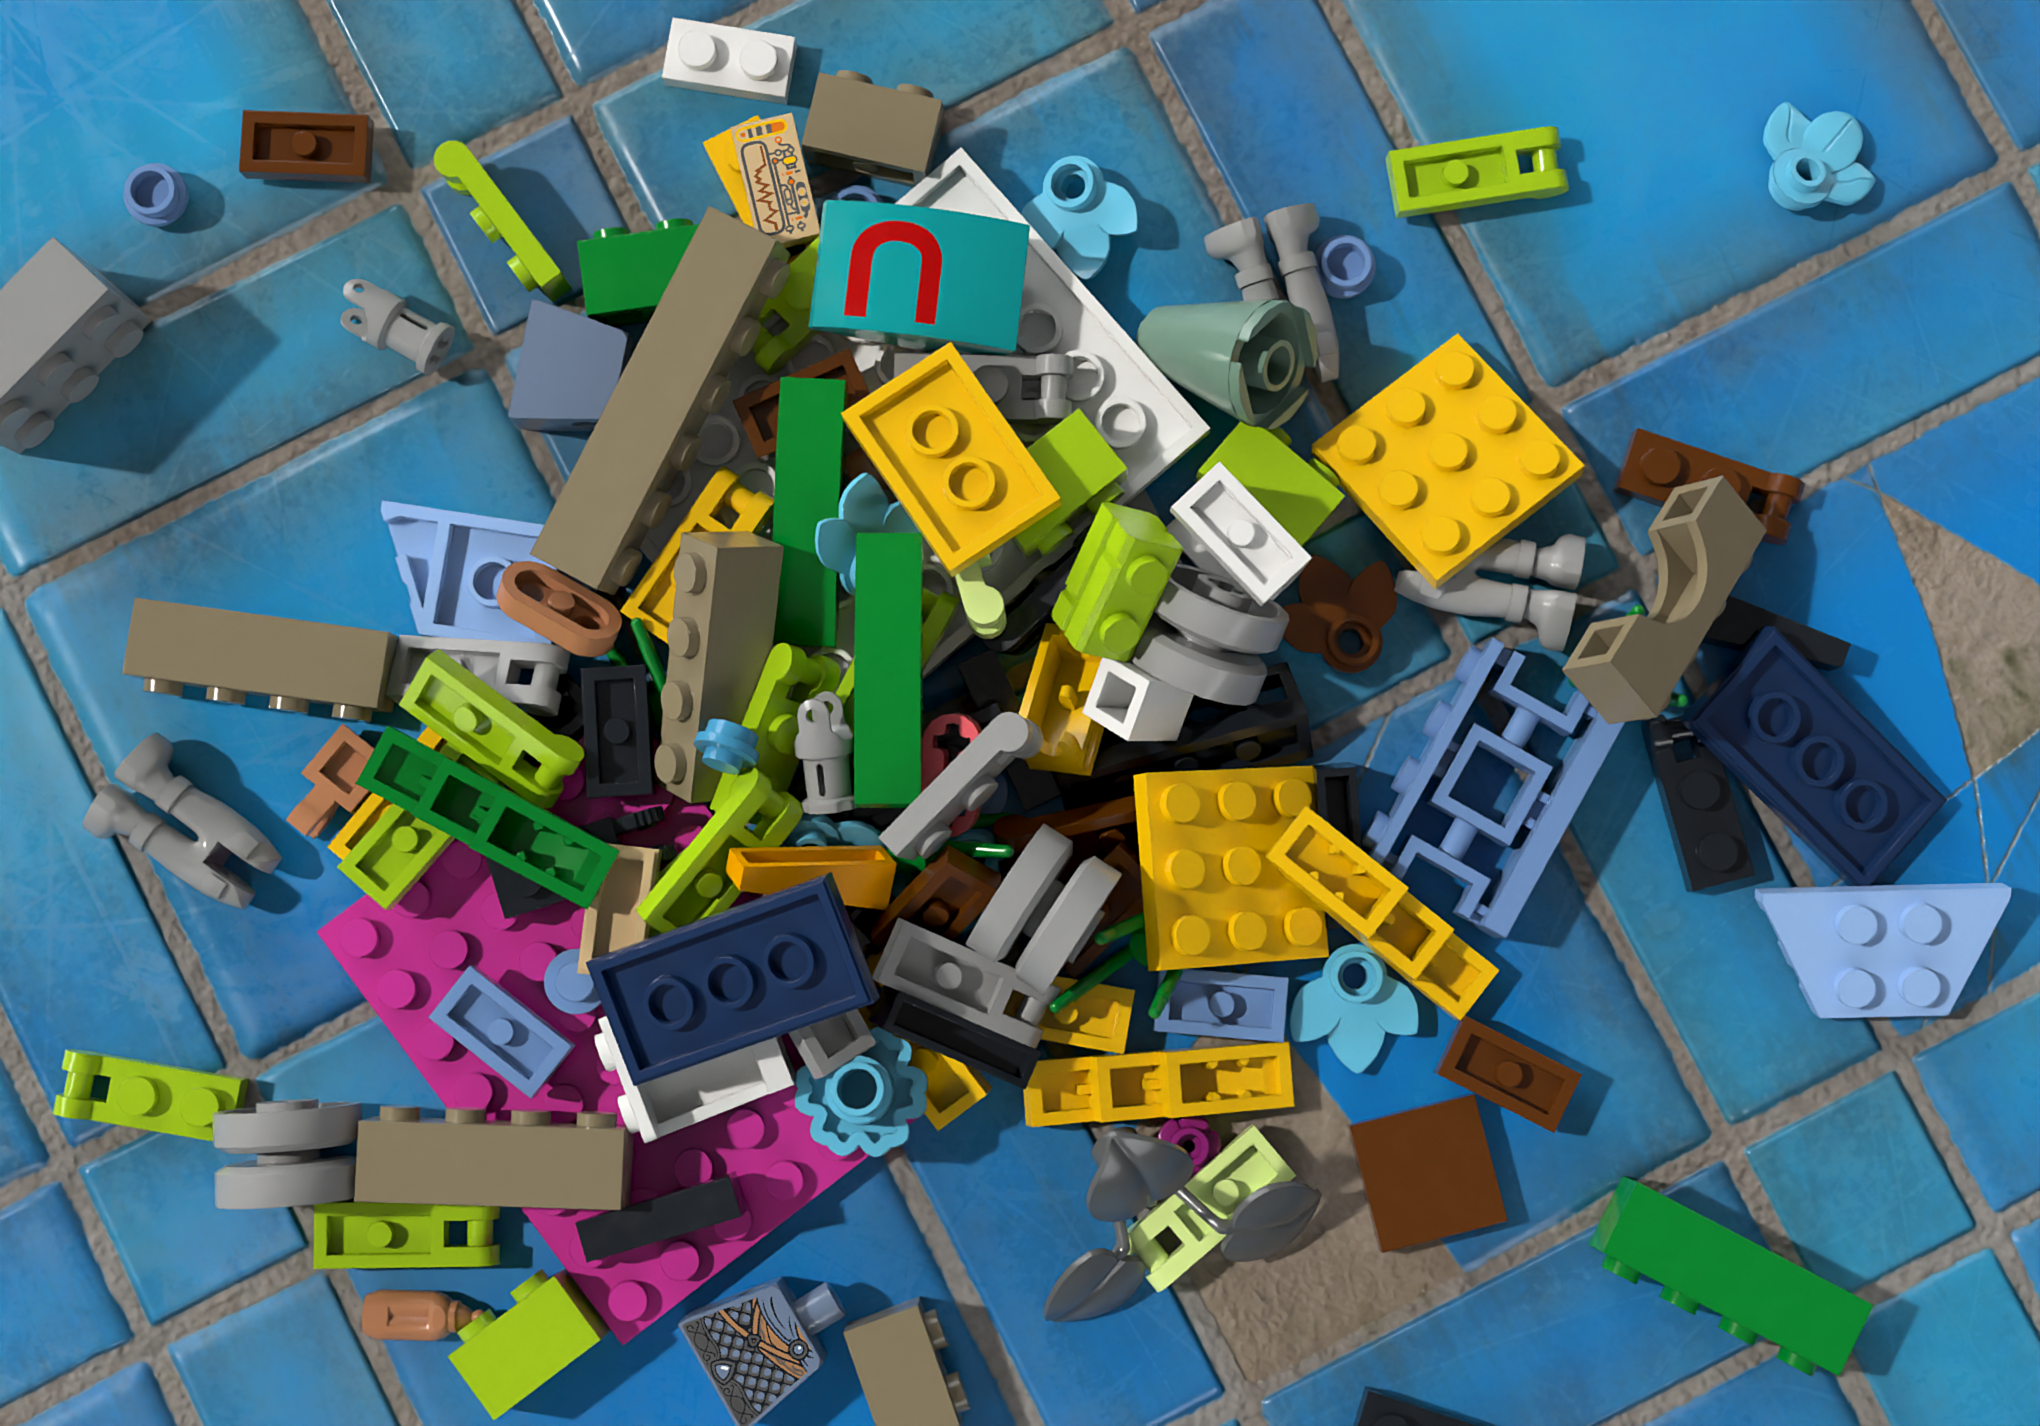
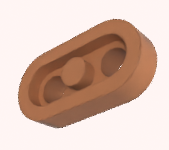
[496,561,622,657]

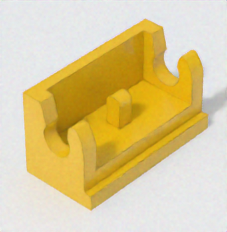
[1019,623,1104,776]

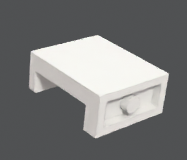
[1166,461,1312,606]
[594,1016,796,1143]

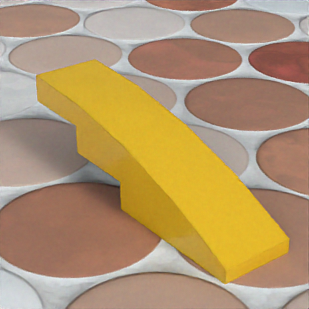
[1265,806,1499,1021]
[1023,1041,1294,1127]

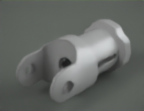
[341,279,455,375]
[794,691,855,814]

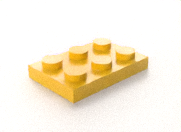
[841,342,1062,577]

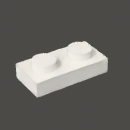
[662,18,797,105]

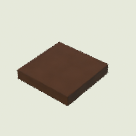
[1347,1093,1508,1253]

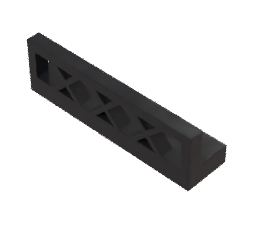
[1055,662,1314,810]

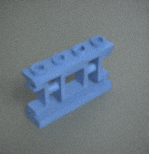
[1361,637,1625,938]

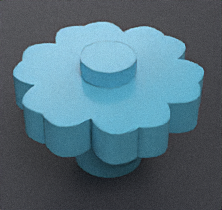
[795,1027,928,1157]

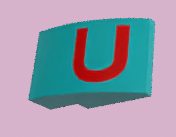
[808,200,1030,355]

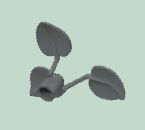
[1042,1127,1322,1322]

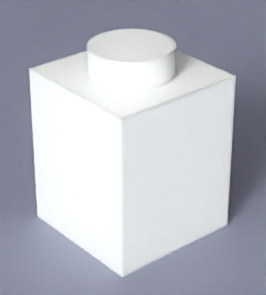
[1082,657,1194,741]

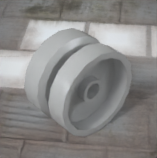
[1131,564,1289,706]
[966,824,1122,996]
[212,1099,362,1209]

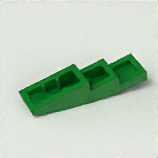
[773,377,848,648]
[854,533,924,808]
[355,726,620,910]

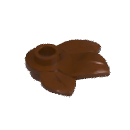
[1282,555,1397,674]

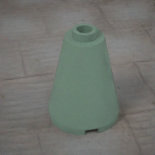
[1136,299,1318,429]

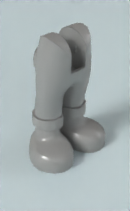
[1204,203,1340,383]
[1394,534,1586,652]
[83,733,282,910]

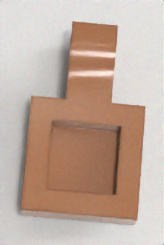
[286,723,375,839]

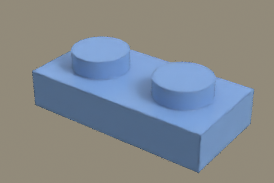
[428,965,576,1098]
[1153,969,1288,1042]

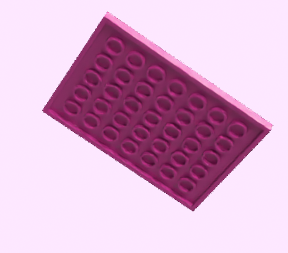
[317,734,919,1345]

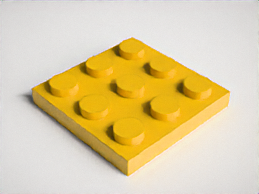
[1311,333,1585,590]
[1133,766,1329,971]

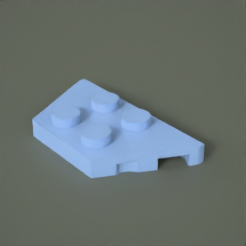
[381,500,597,645]
[1755,883,2011,1018]

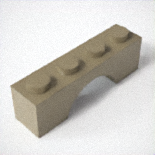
[1562,476,1767,724]

